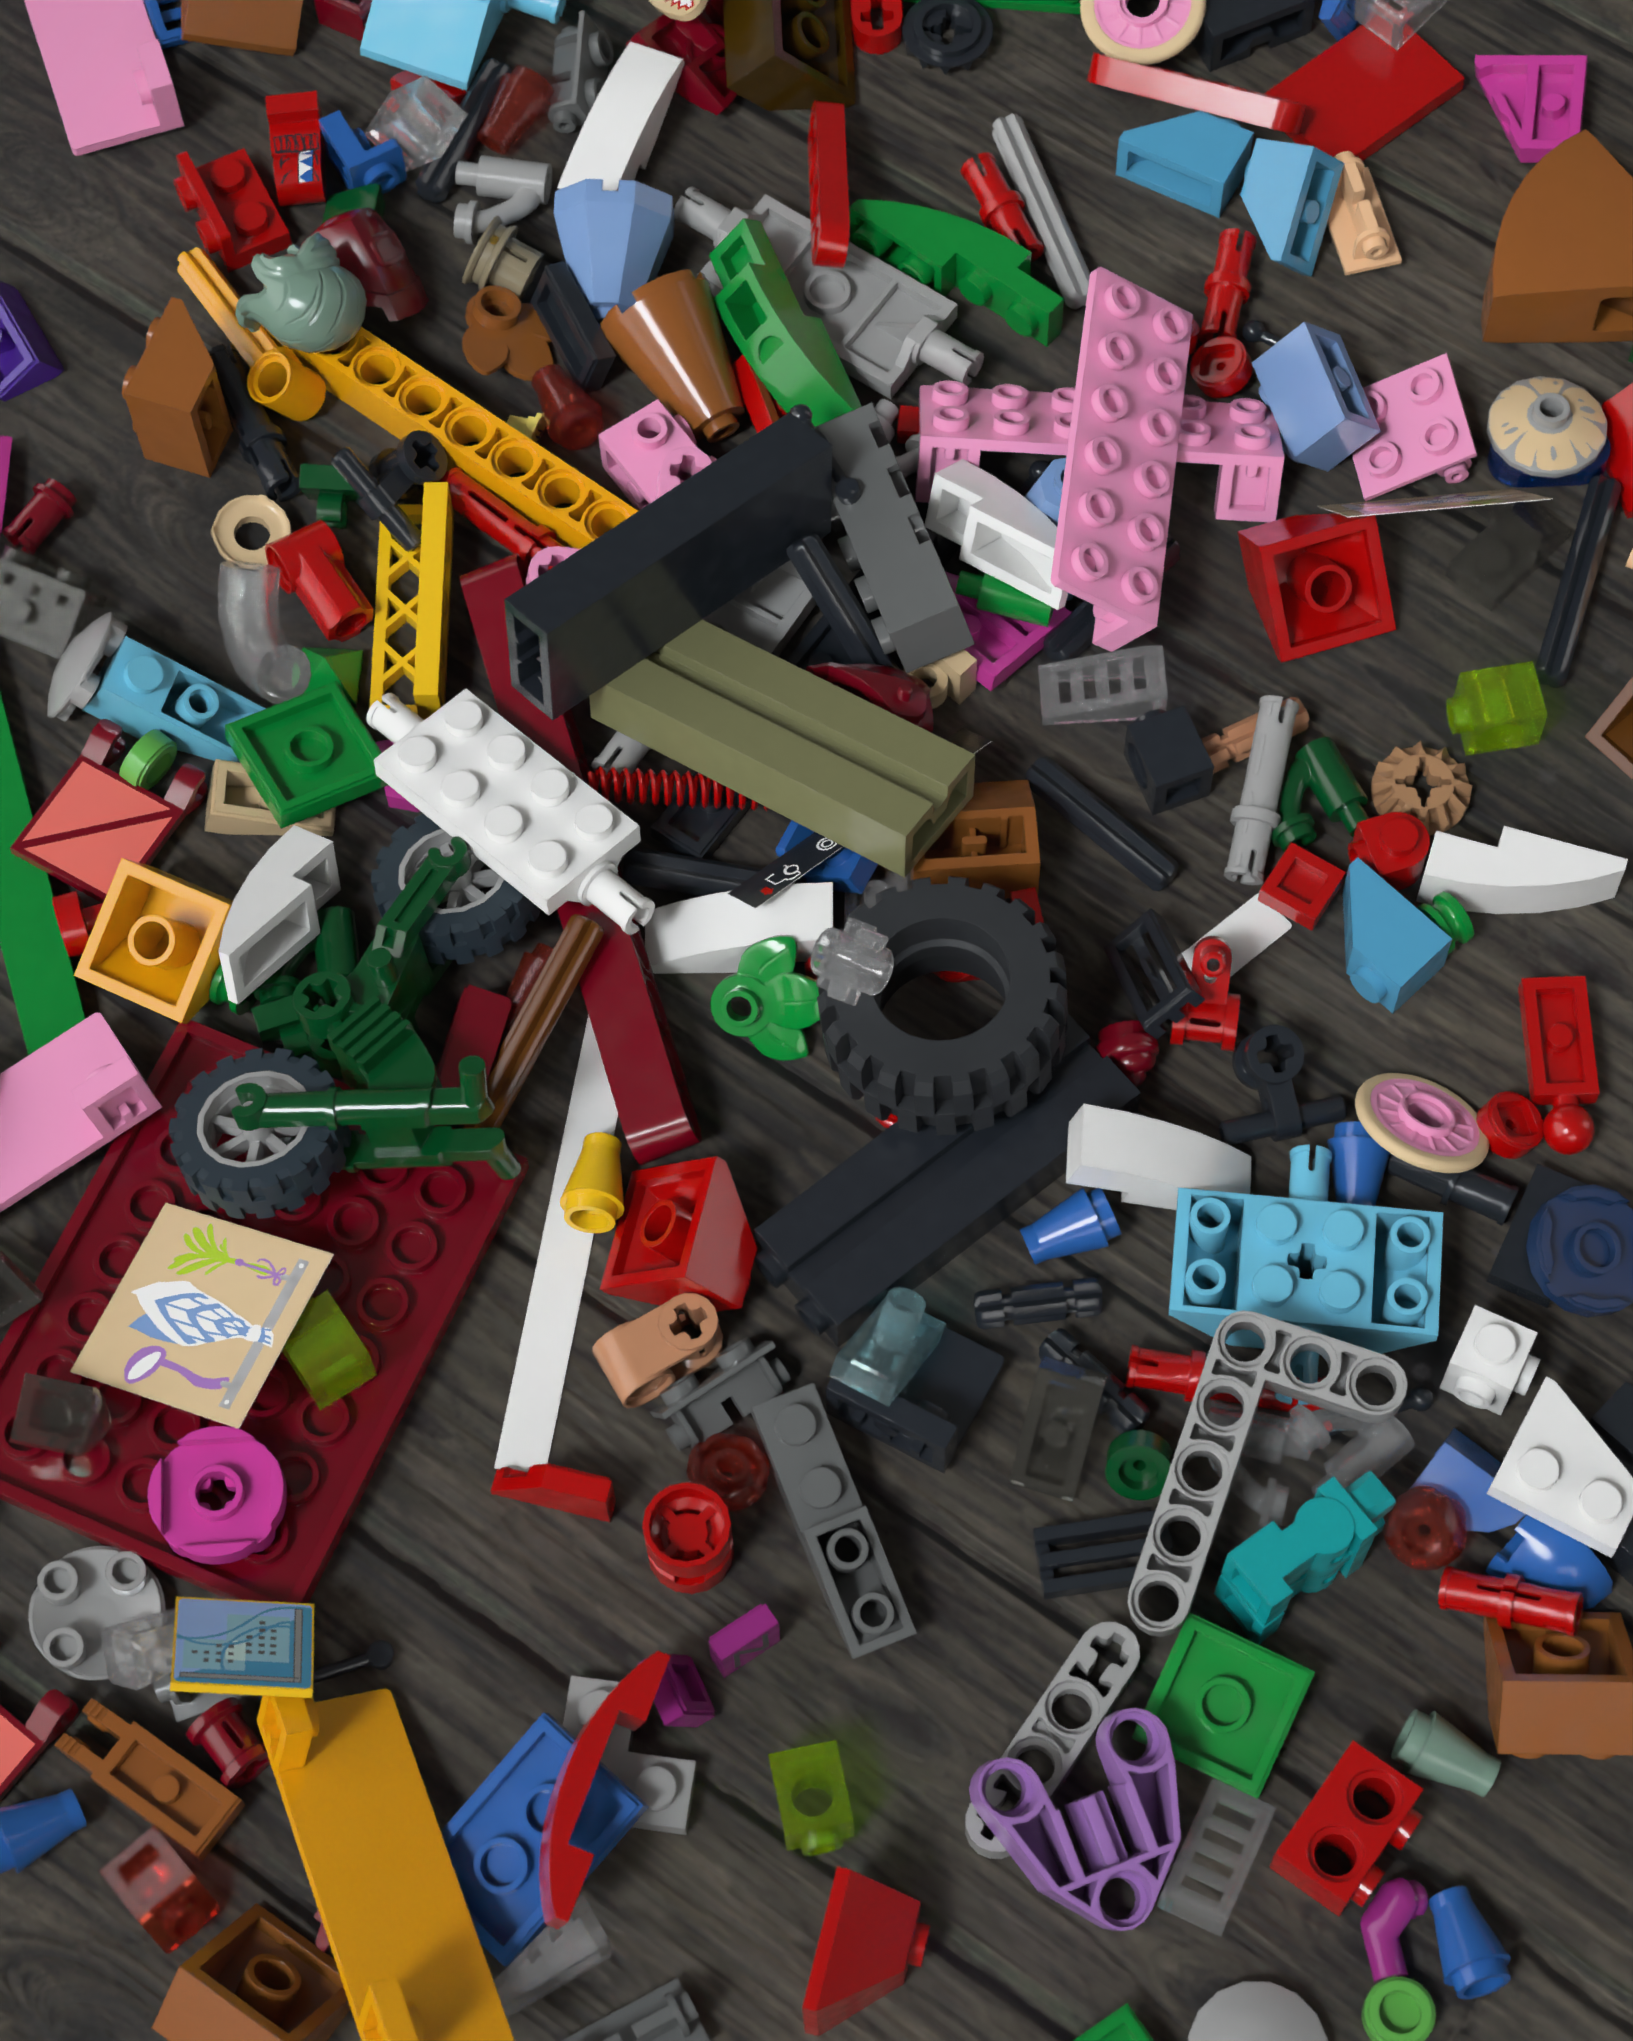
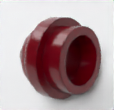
[1095,1020,1159,1088]

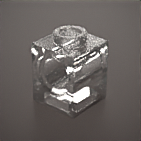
[364,76,468,172]

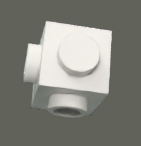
[1440,1305,1541,1415]

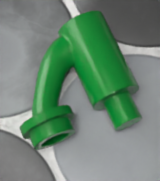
[955,569,1054,628]

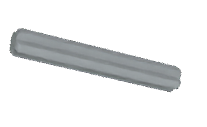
[992,113,1090,309]

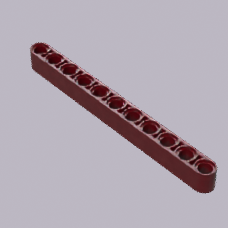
[460,553,703,1165]

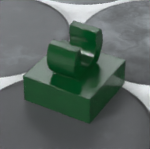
[299,464,359,529]
[251,995,319,1059]

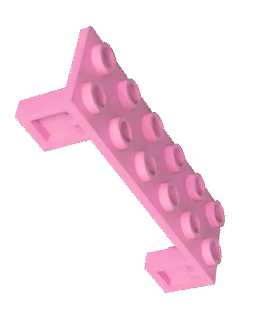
[24,0,184,156]
[1051,267,1193,652]
[915,380,1284,522]
[0,1012,162,1212]

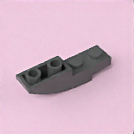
[750,1382,917,1660]

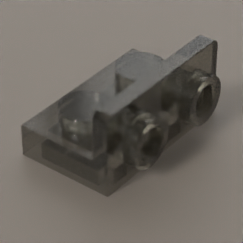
[0,545,108,659]

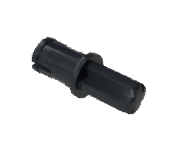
[1387,1154,1519,1225]

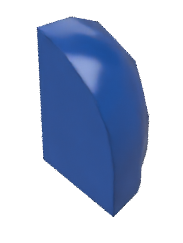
[1406,1428,1526,1532]
[1485,1515,1613,1610]

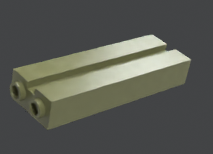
[589,620,975,878]

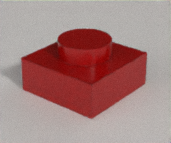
[1258,842,1346,931]

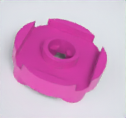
[148,1426,287,1564]

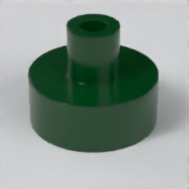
[1105,1430,1174,1500]

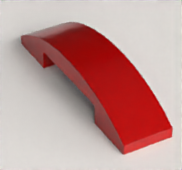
[539,1651,671,1929]

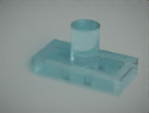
[829,1287,946,1407]

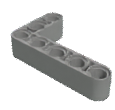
[1128,1310,1408,1637]

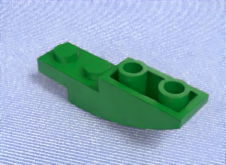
[850,199,1064,347]
[709,218,862,427]

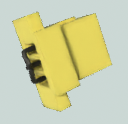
[507,413,546,444]

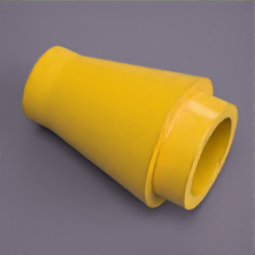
[560,1132,624,1233]

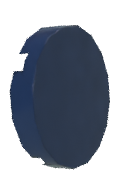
[1526,1184,1633,1318]

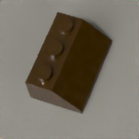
[723,0,856,111]

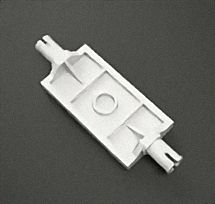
[366,689,655,935]

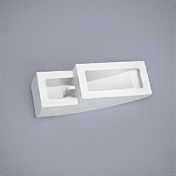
[557,41,685,191]
[925,459,1068,610]
[219,825,341,1004]
[1416,826,1628,914]
[645,882,833,974]
[1066,1104,1251,1210]

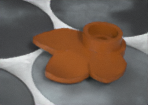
[462,286,553,381]

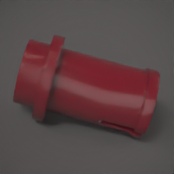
[2,478,77,557]

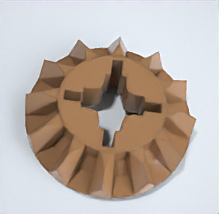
[1371,741,1472,836]

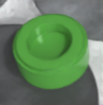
[119,729,177,790]
[1362,1977,1436,2041]

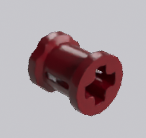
[186,1697,270,1790]

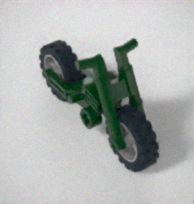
[169,814,541,1219]

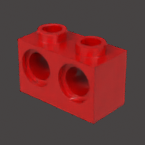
[1269,1740,1424,1917]

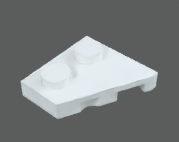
[1487,1377,1633,1558]

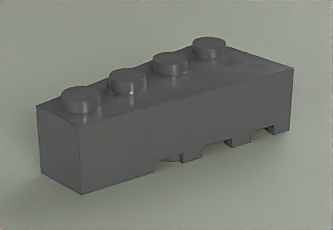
[815,402,975,673]

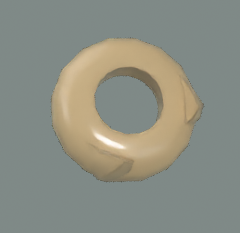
[211,495,291,570]

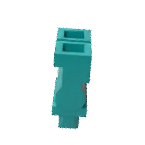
[1214,1470,1396,1645]

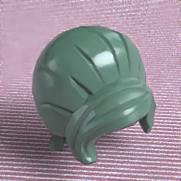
[235,232,367,353]

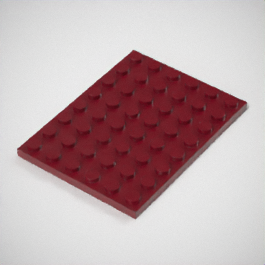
[0,1020,529,1603]

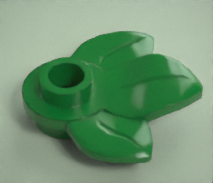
[710,935,820,1061]

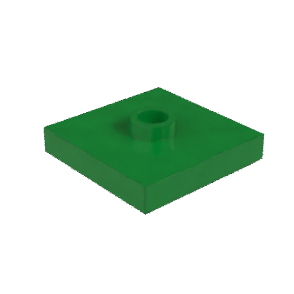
[225,681,388,829]
[1132,1613,1316,1799]

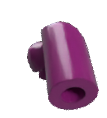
[1360,1877,1429,1983]

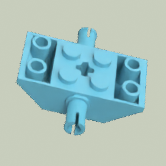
[360,0,566,91]
[1168,1145,1443,1405]

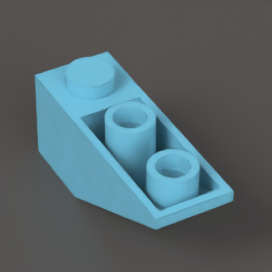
[83,636,266,762]

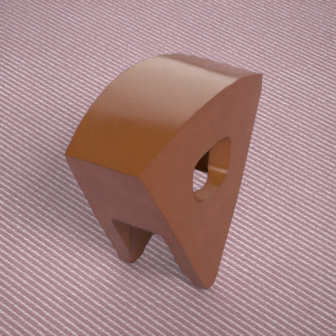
[1481,129,1633,343]

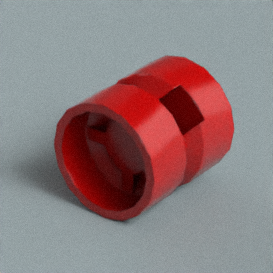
[642,1482,734,1594]

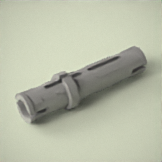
[1223,695,1299,885]

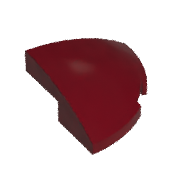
[625,0,737,116]

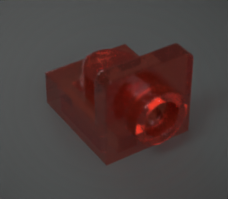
[99,1825,221,1954]

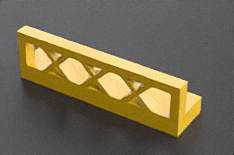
[370,482,454,720]

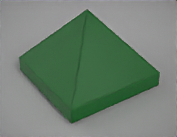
[296,647,364,708]

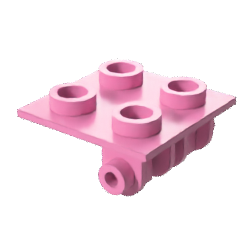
[1352,353,1478,501]

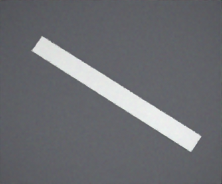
[494,1014,618,1472]

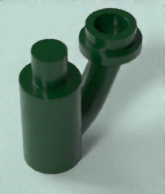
[1271,737,1369,852]
[254,906,361,1007]

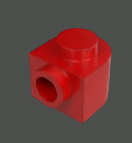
[1348,812,1430,891]

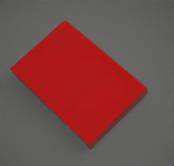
[1264,7,1465,161]

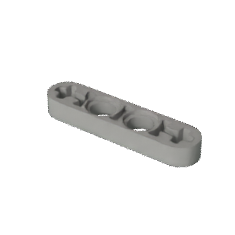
[965,1622,1140,1859]

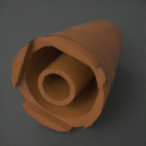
[601,269,745,443]

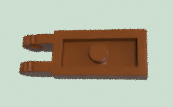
[55,1698,245,1862]

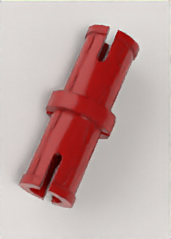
[960,152,1044,262]
[1198,228,1257,344]
[1438,1566,1584,1637]

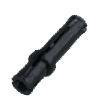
[208,344,301,502]

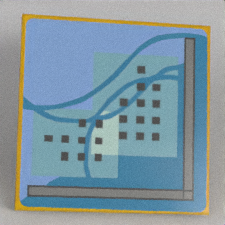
[170,1597,314,1698]

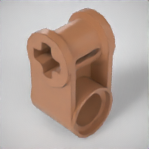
[592,1293,724,1408]

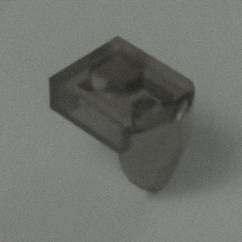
[9,1373,112,1456]

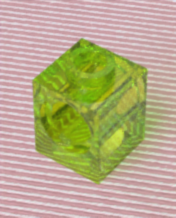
[1446,661,1548,756]
[282,1290,377,1410]
[768,1740,854,1856]

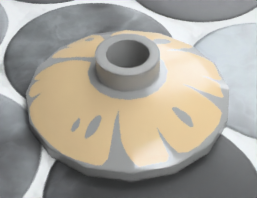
[1487,376,1607,478]

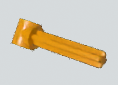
[177,247,326,421]

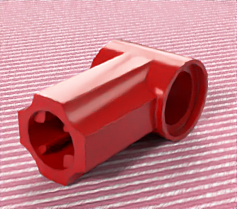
[265,520,373,643]

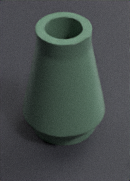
[1391,1709,1501,1797]

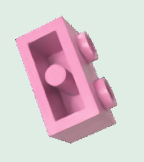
[598,399,717,511]

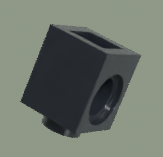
[1124,705,1214,815]

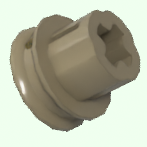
[462,216,544,299]

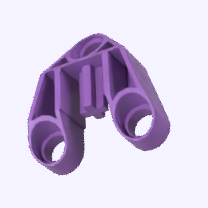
[969,1708,1181,1931]

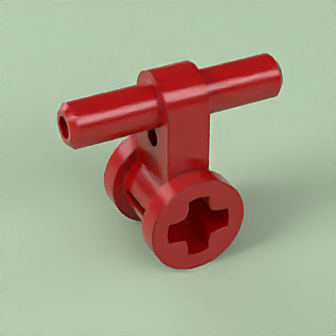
[1170,936,1240,1052]

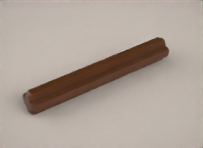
[457,914,604,1129]

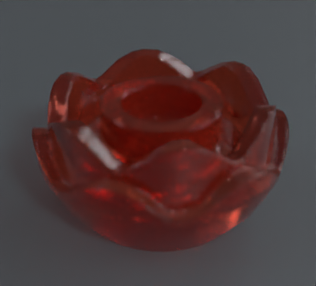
[686,1433,770,1512]
[1383,1485,1467,1571]

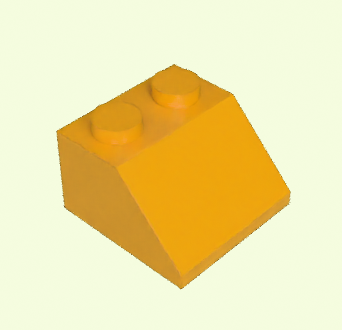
[74,858,233,1024]

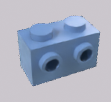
[1252,322,1381,472]

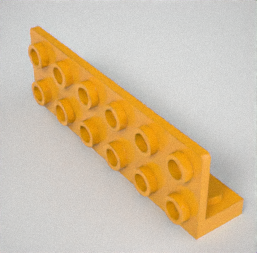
[257,1688,514,2041]

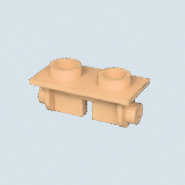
[1327,151,1402,276]

